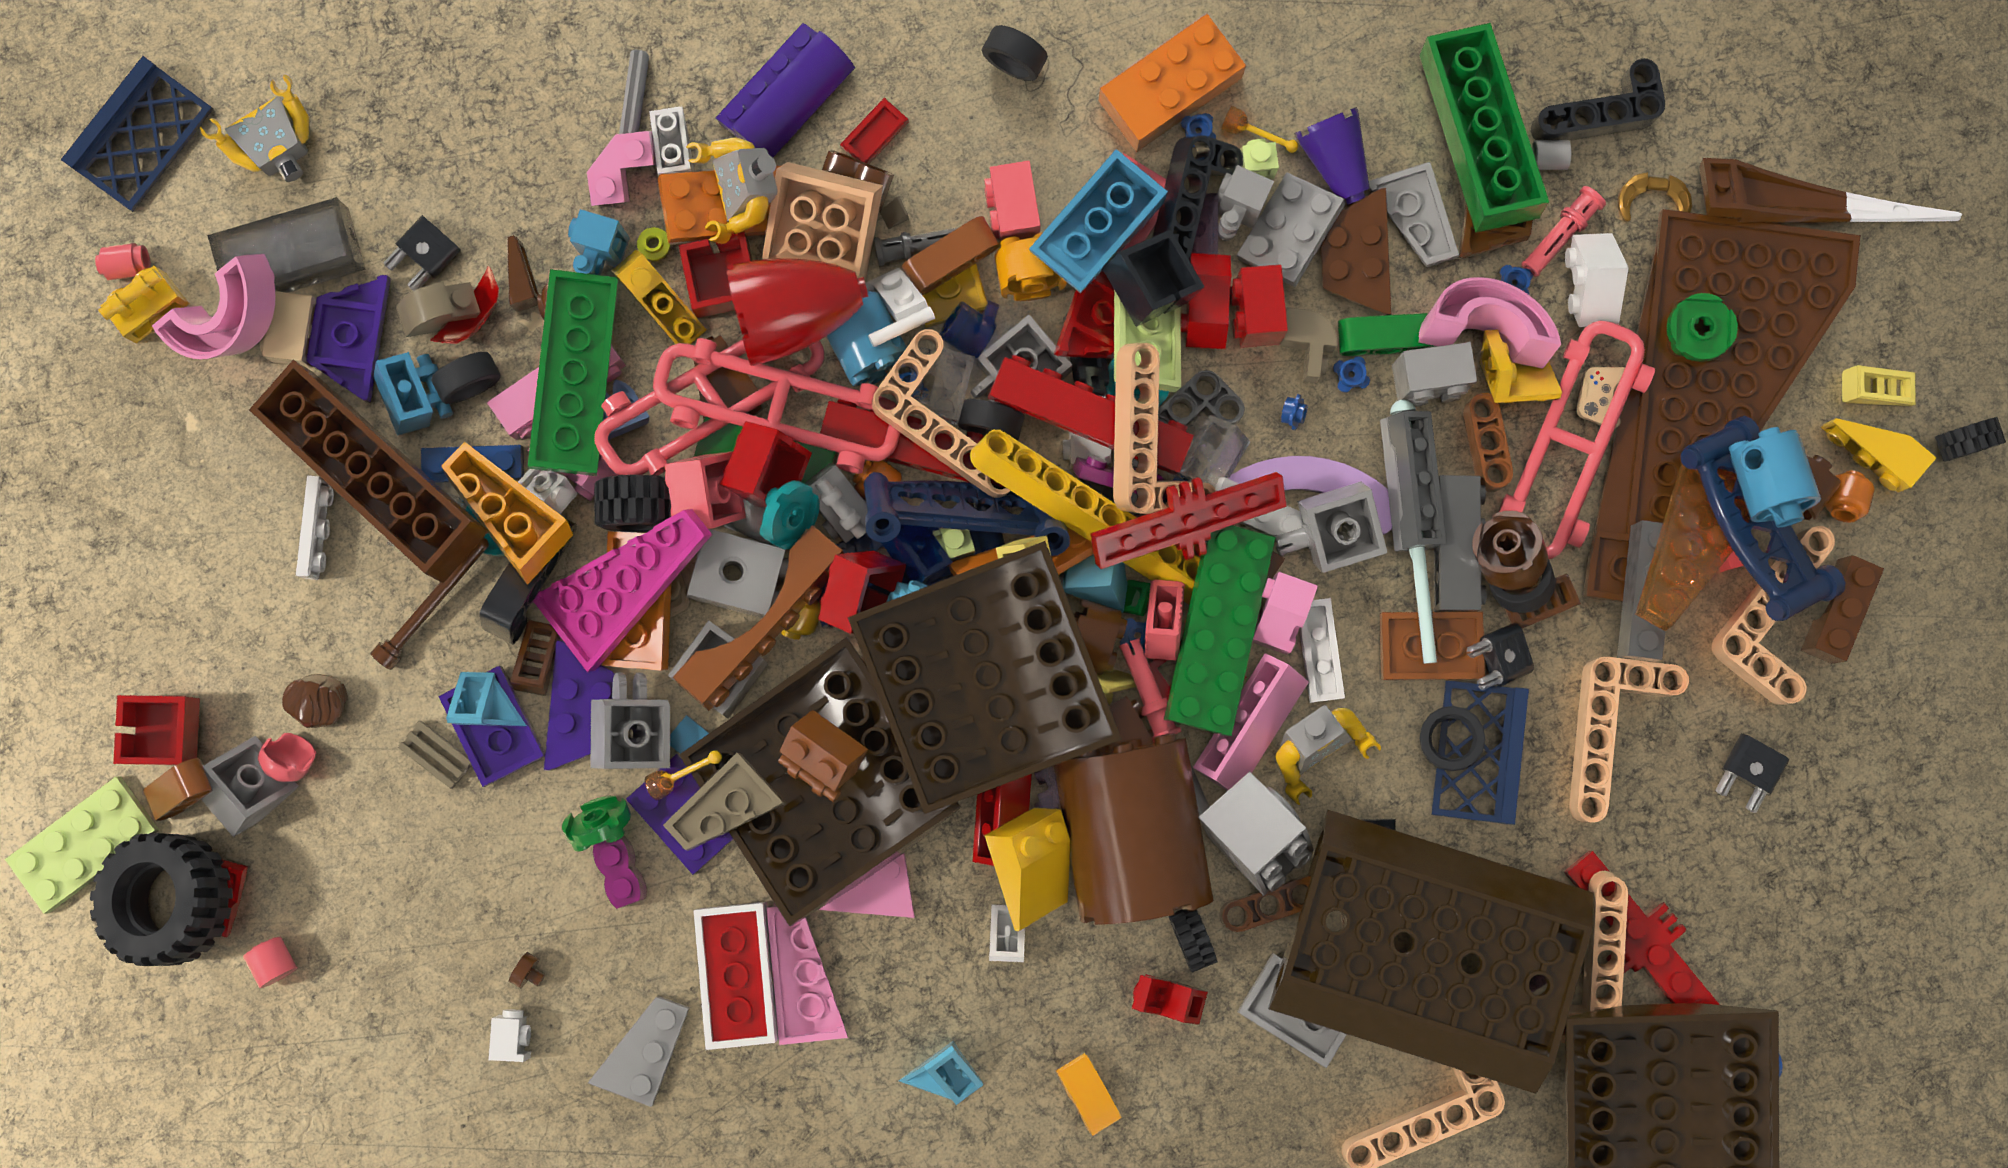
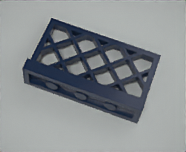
[61,56,213,212]
[1431,680,1529,825]

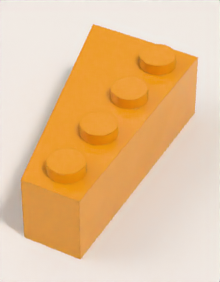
[441,442,573,585]

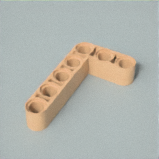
[872,329,1010,498]
[1113,343,1216,514]
[1712,526,1835,705]
[1569,657,1689,823]
[1560,871,1628,1043]
[1341,1068,1505,1168]

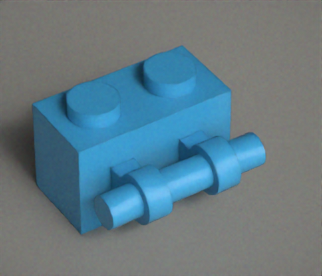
[568,209,630,275]
[373,352,453,436]

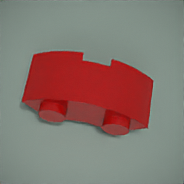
[1181,253,1232,349]

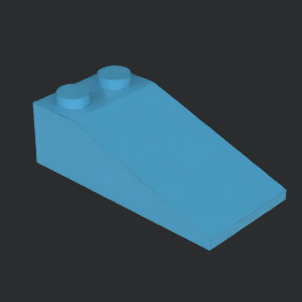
[1029,149,1168,293]

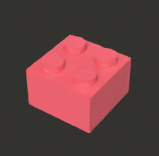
[984,160,1041,248]
[665,451,746,529]

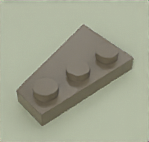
[663,753,786,851]

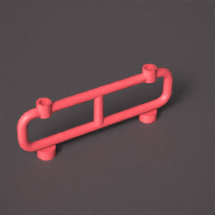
[1499,320,1655,560]
[653,338,901,474]
[595,340,824,476]

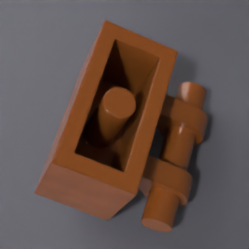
[778,710,868,802]

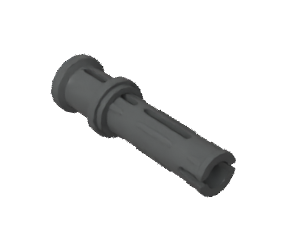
[874,227,959,267]

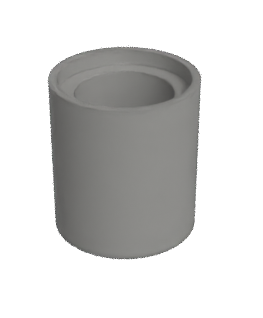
[1532,140,1571,170]

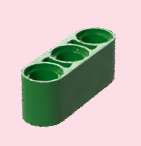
[1338,313,1436,356]

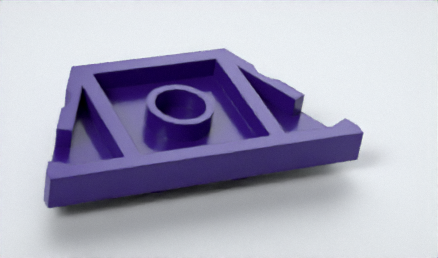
[306,275,391,403]
[544,641,616,771]

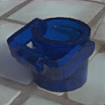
[940,300,1000,359]

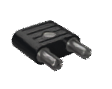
[384,215,461,291]
[1467,623,1534,690]
[1716,733,1790,813]

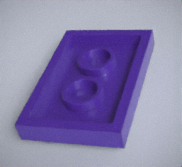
[438,665,545,787]
[626,753,733,875]

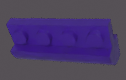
[716,23,855,158]

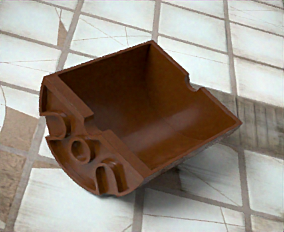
[1054,734,1214,925]

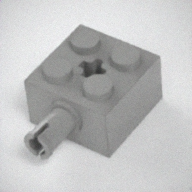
[1274,482,1387,573]

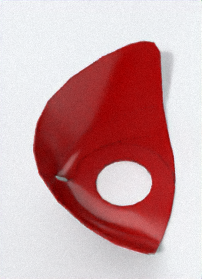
[430,266,499,344]

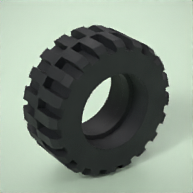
[90,833,233,966]

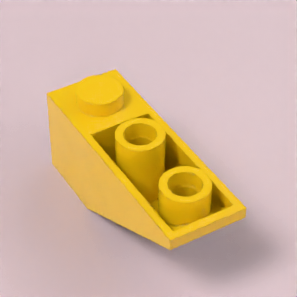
[611,249,707,344]
[1821,418,1936,492]

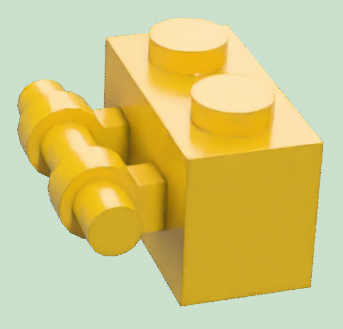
[98,266,190,344]

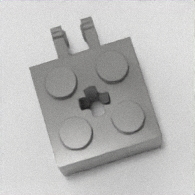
[970,314,1072,413]
[591,672,670,769]

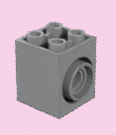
[687,529,789,618]
[1199,771,1314,896]

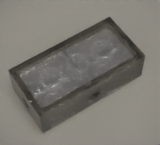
[207,197,366,293]

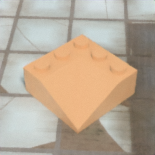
[762,162,883,282]

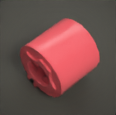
[243,936,298,989]

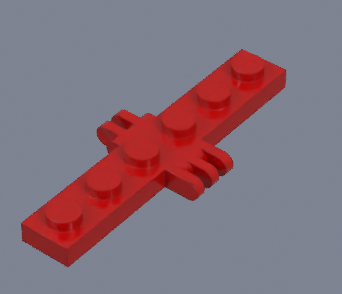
[1090,472,1287,569]
[1564,851,1720,1005]

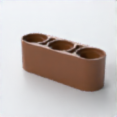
[901,216,1000,295]
[1463,393,1513,492]
[143,758,213,822]

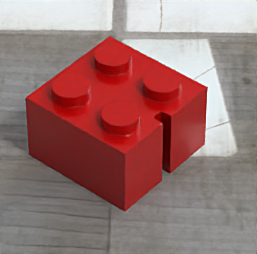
[679,231,753,318]
[1230,264,1288,348]
[720,421,812,509]
[818,551,907,634]
[113,695,200,765]

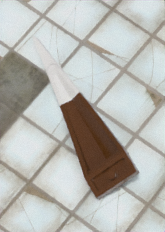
[1699,158,1962,222]

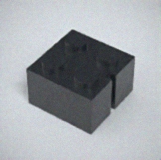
[1103,229,1204,327]

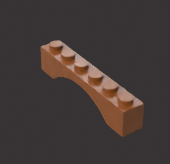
[673,525,844,711]

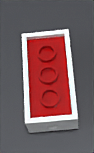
[694,901,779,1050]

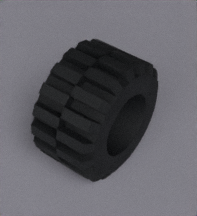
[594,475,672,532]

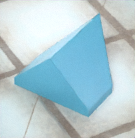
[1062,554,1127,613]
[446,672,527,726]
[899,1041,984,1105]

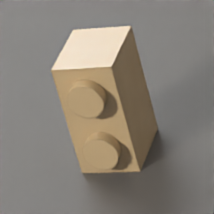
[260,291,316,368]

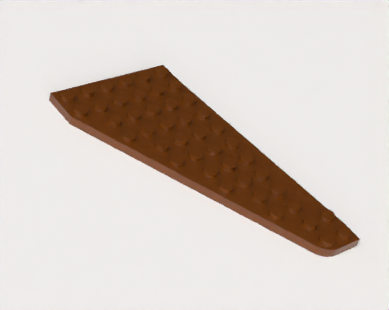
[1583,209,1861,603]

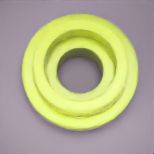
[637,227,671,261]

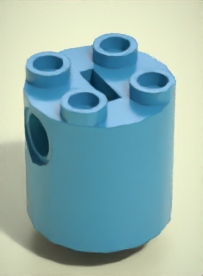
[826,291,907,387]
[1729,427,1821,528]

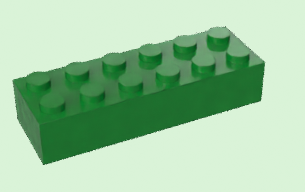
[1419,23,1549,233]

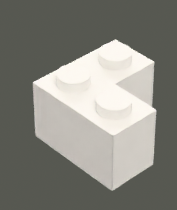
[1565,233,1629,327]

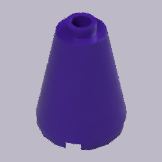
[1294,107,1370,205]

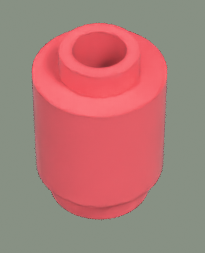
[95,243,151,280]

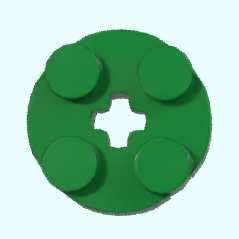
[1667,293,1738,362]
[562,795,631,852]

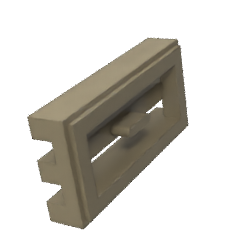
[398,721,471,789]

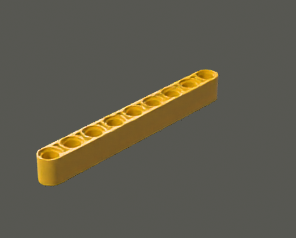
[970,430,1200,605]

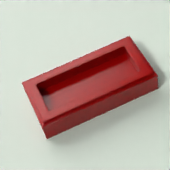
[840,98,909,164]

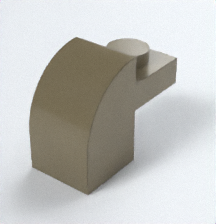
[396,282,480,337]
[1280,307,1337,384]

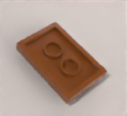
[1380,611,1485,680]

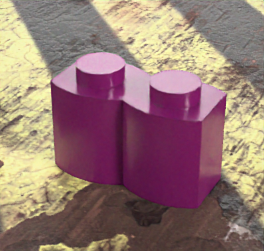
[593,836,647,909]

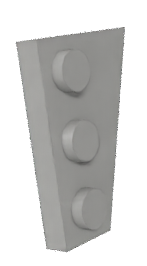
[1369,162,1459,268]
[588,996,690,1107]

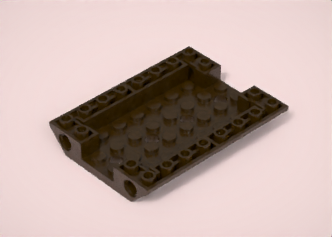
[1268,809,1594,1094]

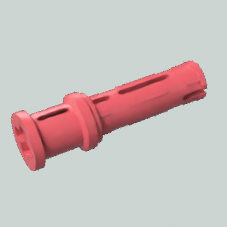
[1521,186,1606,277]
[1119,638,1182,743]

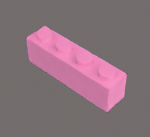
[487,344,626,441]
[1193,653,1309,791]

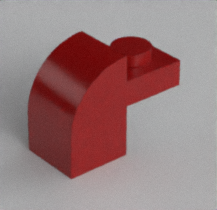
[1131,974,1208,1025]

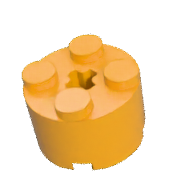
[994,232,1067,301]

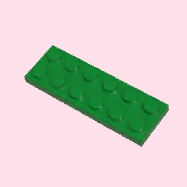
[528,269,618,476]
[1164,525,1276,736]

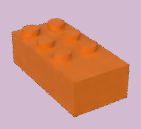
[1098,14,1246,152]

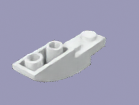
[649,106,701,245]

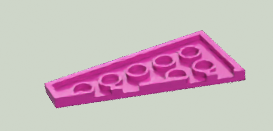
[533,509,713,672]

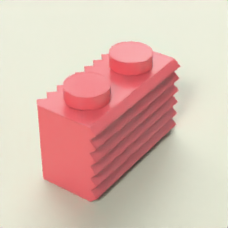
[1144,580,1185,661]

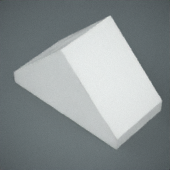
[989,905,1025,962]

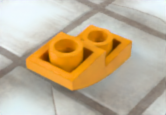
[1056,1053,1122,1136]

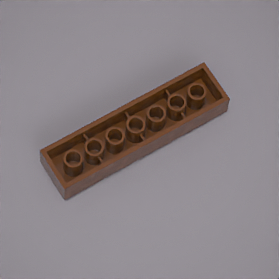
[249,359,489,583]

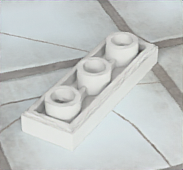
[296,476,334,580]

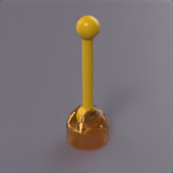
[1221,105,1299,153]
[645,750,722,800]

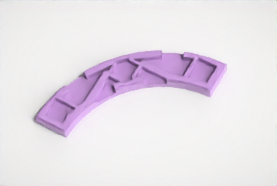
[1226,456,1392,535]

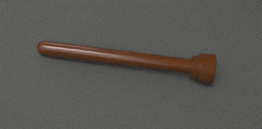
[370,538,489,670]

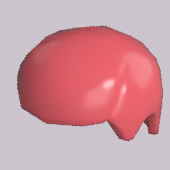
[258,733,317,782]

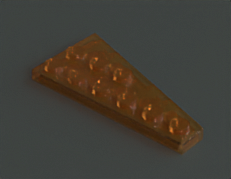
[1635,463,1750,631]

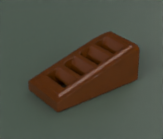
[507,235,539,312]
[1503,573,1581,628]
[510,620,560,696]

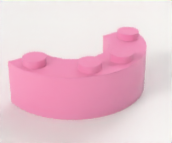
[152,254,276,359]
[1419,277,1561,369]

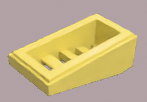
[1842,365,1916,406]

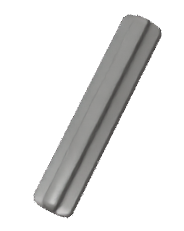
[619,49,649,134]

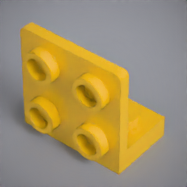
[1480,329,1562,403]

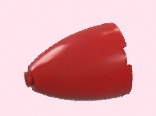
[727,258,868,367]

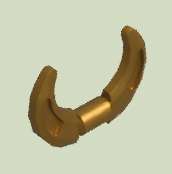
[1618,172,1692,222]

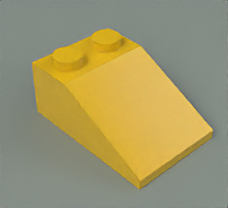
[985,808,1071,931]

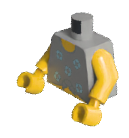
[200,75,309,182]
[686,137,777,244]
[1276,705,1381,805]

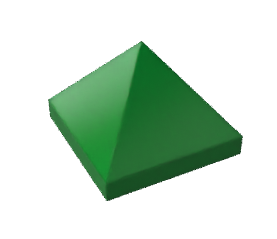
[1123,579,1151,616]

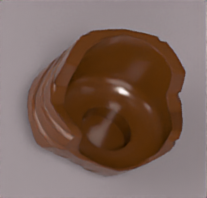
[282,674,348,728]

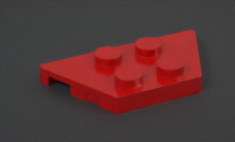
[1054,270,1114,358]

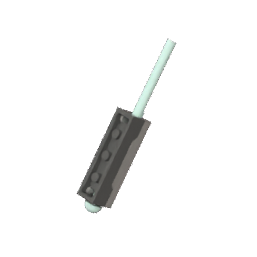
[1380,400,1446,664]

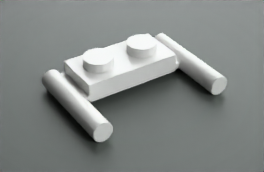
[865,267,935,347]

